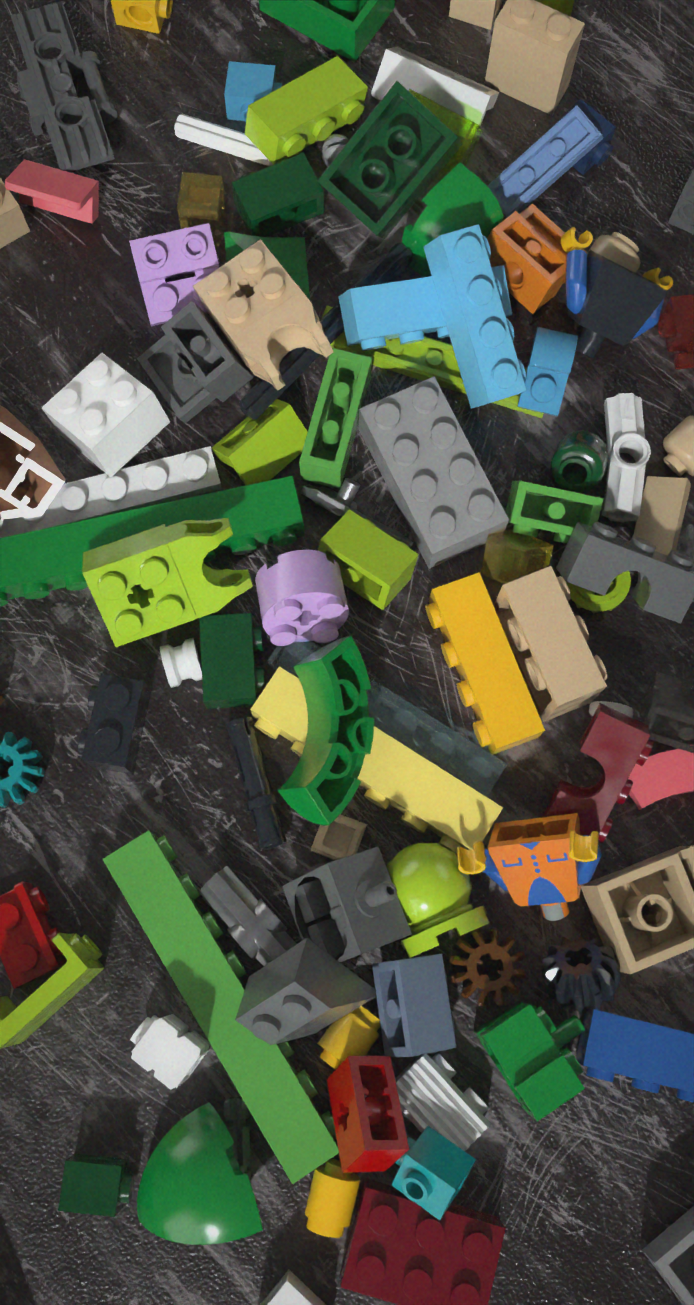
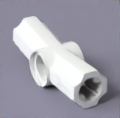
[602,393,651,523]

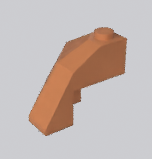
[0,405,66,520]

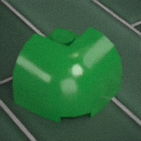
[402,162,504,277]

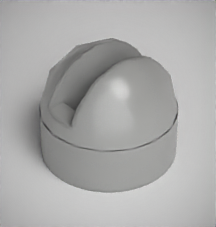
[322,134,349,167]

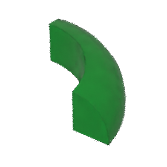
[277,635,374,826]

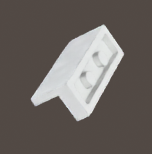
[371,47,499,141]

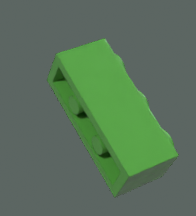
[299,348,372,489]

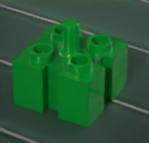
[474,1001,585,1122]

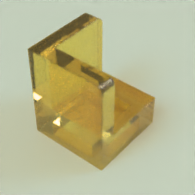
[177,172,225,229]
[481,530,553,584]

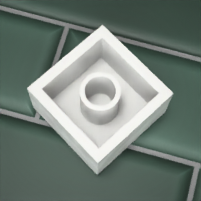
[42,353,170,477]

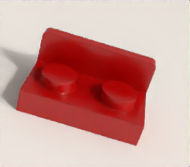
[0,881,66,989]

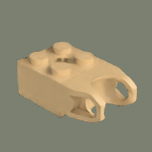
[193,239,333,391]
[581,845,694,974]

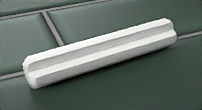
[174,114,273,166]

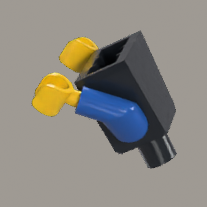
[561,227,673,358]

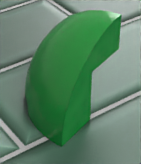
[137,1102,263,1245]

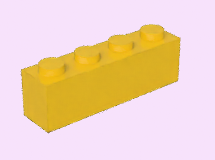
[425,572,545,755]

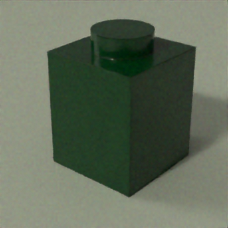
[58,1153,134,1217]

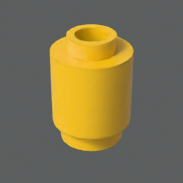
[317,1006,380,1070]
[305,1159,360,1238]

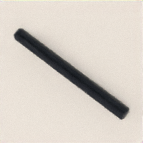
[239,243,412,420]

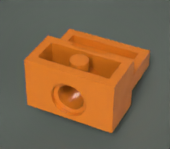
[487,204,587,314]

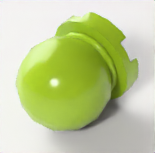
[386,843,489,958]

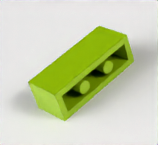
[245,56,368,165]

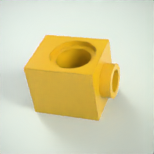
[111,0,173,34]

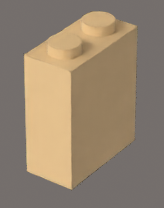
[484,0,585,115]

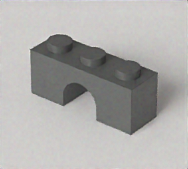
[556,522,694,624]

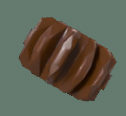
[449,928,527,1006]

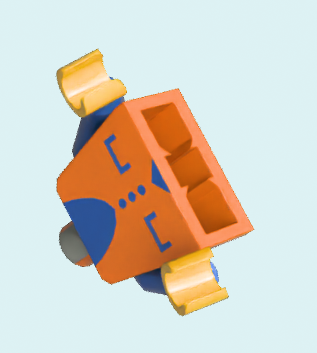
[457,813,602,921]

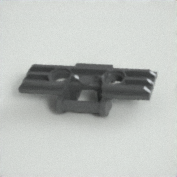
[11,1,118,172]

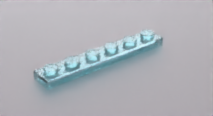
[266,641,507,797]

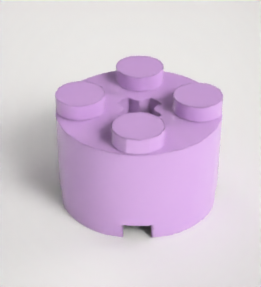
[255,550,349,646]

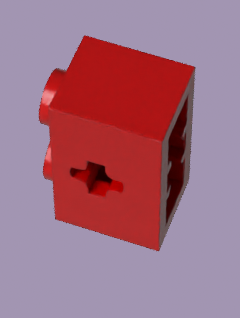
[327,1056,409,1173]

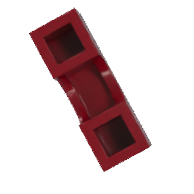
[542,703,654,843]

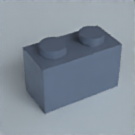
[372,954,456,1057]

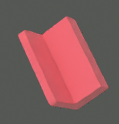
[5,159,99,224]

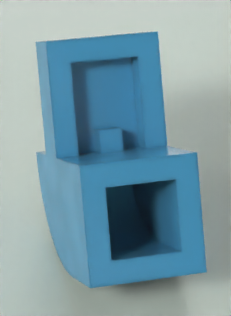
[517,327,578,416]

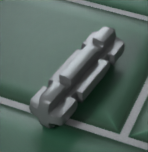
[224,1097,251,1183]

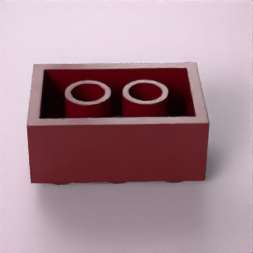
[340,1178,506,1305]

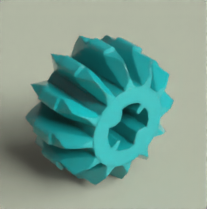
[0,732,45,808]

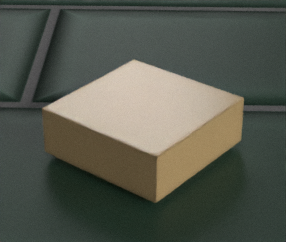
[310,814,367,860]

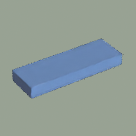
[488,105,603,217]

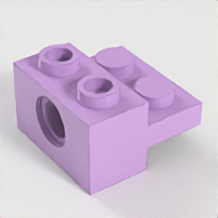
[129,223,219,326]

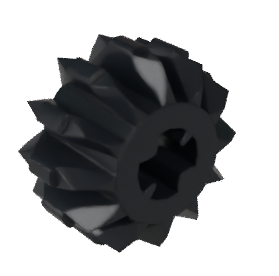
[541,933,621,1014]

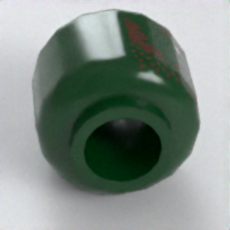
[551,431,609,492]

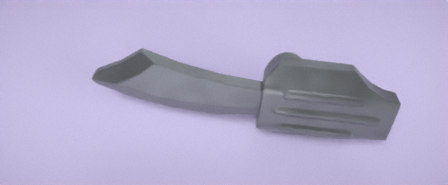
[301,478,413,547]

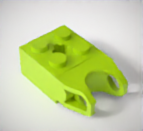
[82,518,253,647]

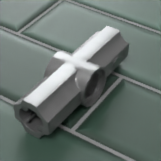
[198,866,297,966]

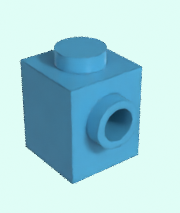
[224,61,283,122]

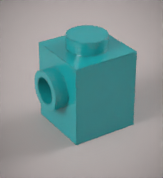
[392,1126,476,1220]

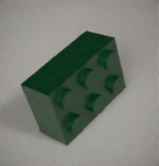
[318,81,463,239]

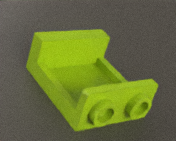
[0,933,105,1049]

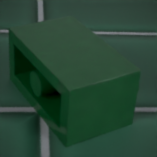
[231,152,324,237]
[199,613,265,709]

